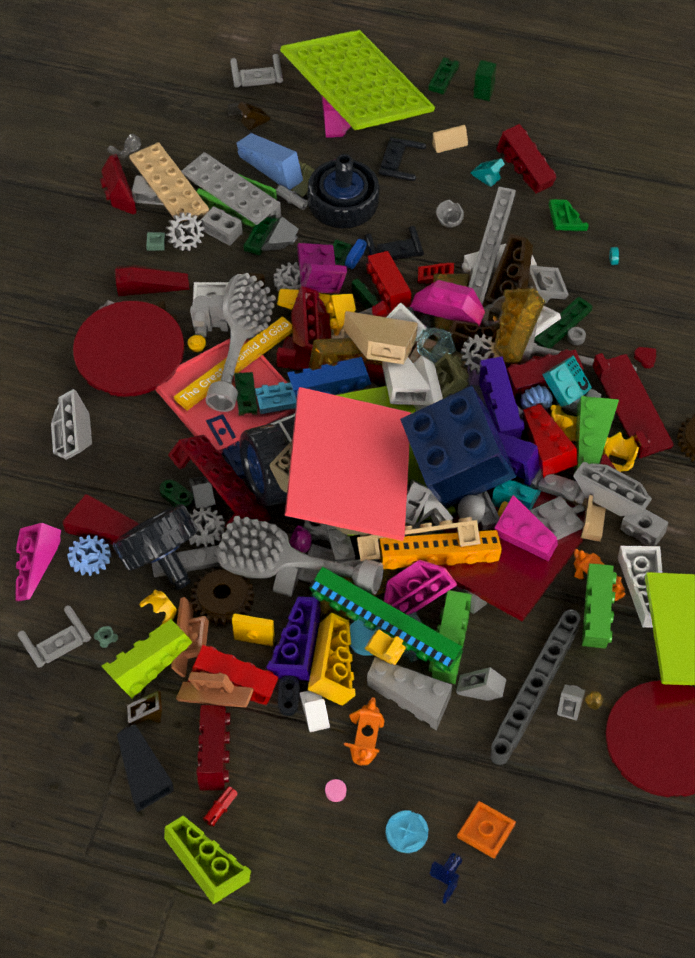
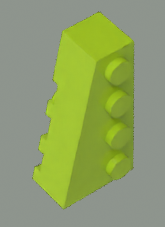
[102,619,192,698]
[164,816,251,905]

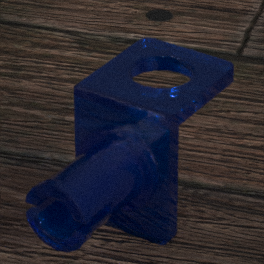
[430,853,462,904]

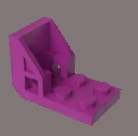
[297,243,347,294]

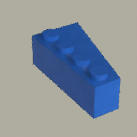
[288,357,371,398]

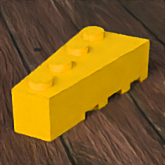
[308,613,355,706]

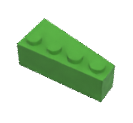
[574,396,619,473]
[582,563,617,649]
[429,590,472,684]

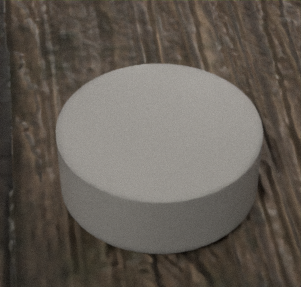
[567,327,586,345]

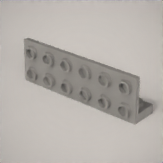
[181,152,281,225]

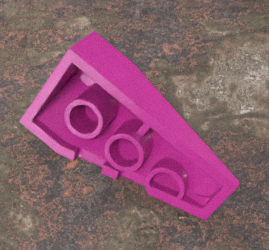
[16,523,61,601]

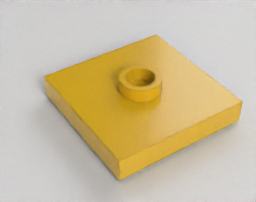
[232,614,275,646]

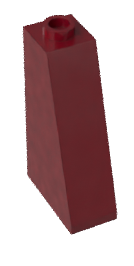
[62,494,139,545]

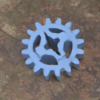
[67,535,111,576]

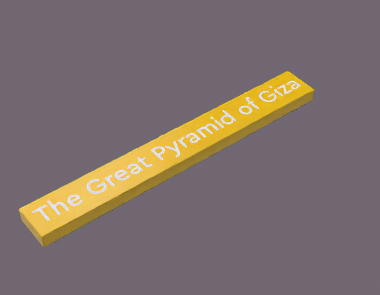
[174,317,292,411]

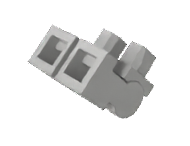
[190,295,229,337]

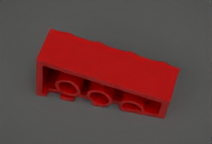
[366,251,412,313]
[523,403,577,478]
[188,645,278,705]

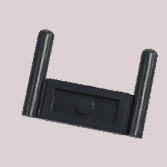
[379,137,426,181]

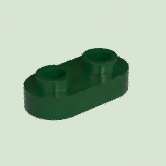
[160,480,194,509]

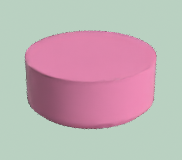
[325,779,346,802]

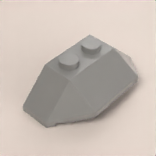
[51,389,92,460]
[574,462,652,516]

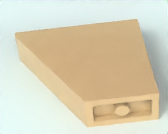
[344,311,418,365]

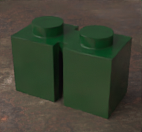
[474,60,497,101]

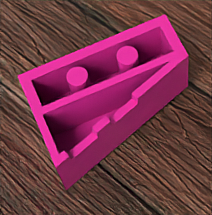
[494,495,558,562]

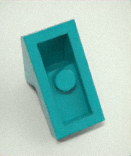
[471,158,505,187]

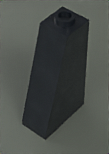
[117,724,174,812]

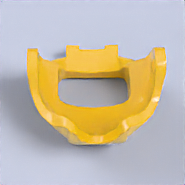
[551,405,577,441]
[601,432,639,472]
[139,590,178,625]

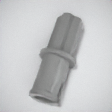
[276,185,308,210]

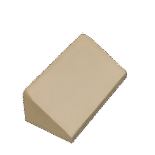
[433,125,468,153]

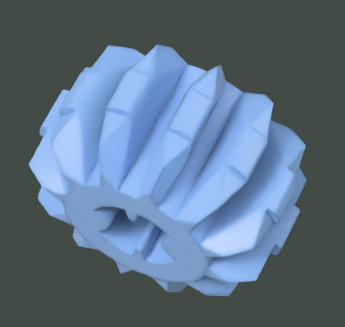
[520,385,553,411]

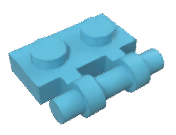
[255,382,296,414]

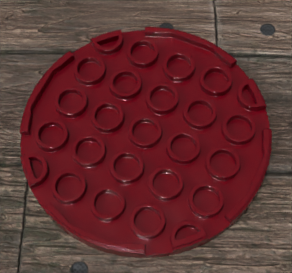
[73,301,184,397]
[605,681,695,797]

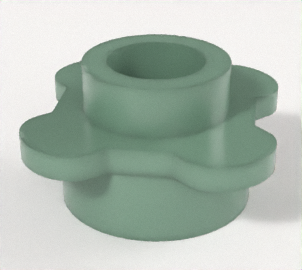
[94,626,118,648]

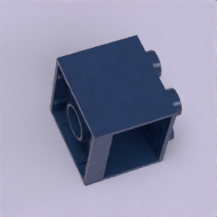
[400,386,516,509]

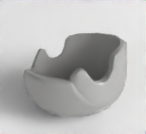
[436,200,464,228]
[458,495,485,524]

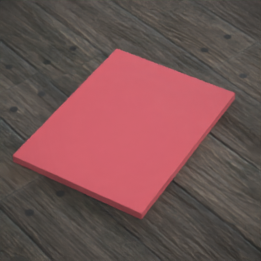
[285,387,411,541]

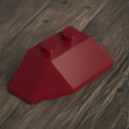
[100,154,136,215]
[291,286,332,352]

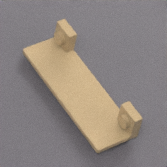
[129,142,209,223]
[357,517,480,561]

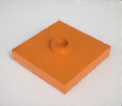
[457,801,516,859]

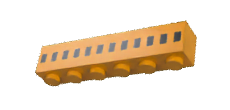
[379,530,502,570]

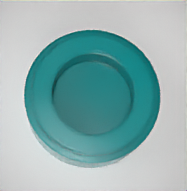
[609,247,619,265]

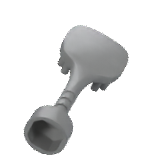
[205,273,276,412]
[217,516,383,595]

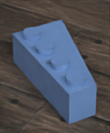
[237,133,303,190]

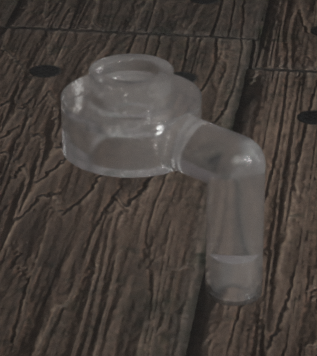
[107,134,141,160]

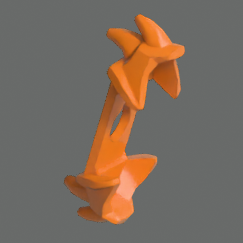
[574,549,626,601]
[344,697,385,765]

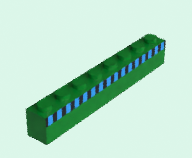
[310,567,463,672]

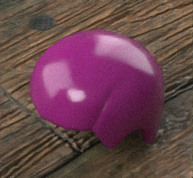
[289,525,312,553]

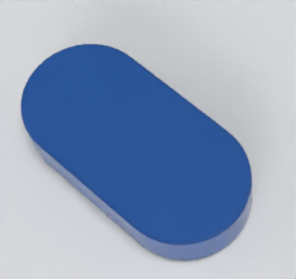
[345,239,367,269]

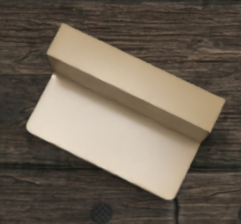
[581,495,606,542]

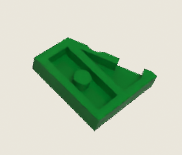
[549,199,589,231]

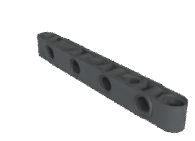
[490,610,580,765]

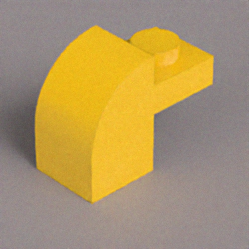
[364,629,406,665]

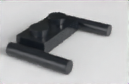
[365,226,424,260]

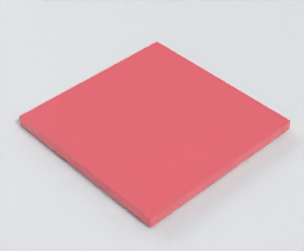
[155,338,297,454]

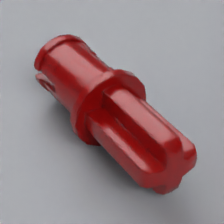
[202,786,237,827]

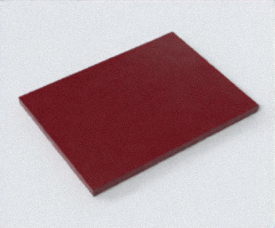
[438,476,585,622]

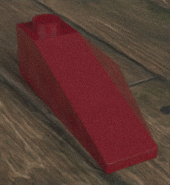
[115,265,189,296]

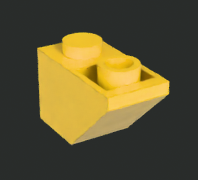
[326,294,356,336]

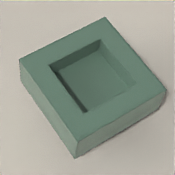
[146,232,165,251]

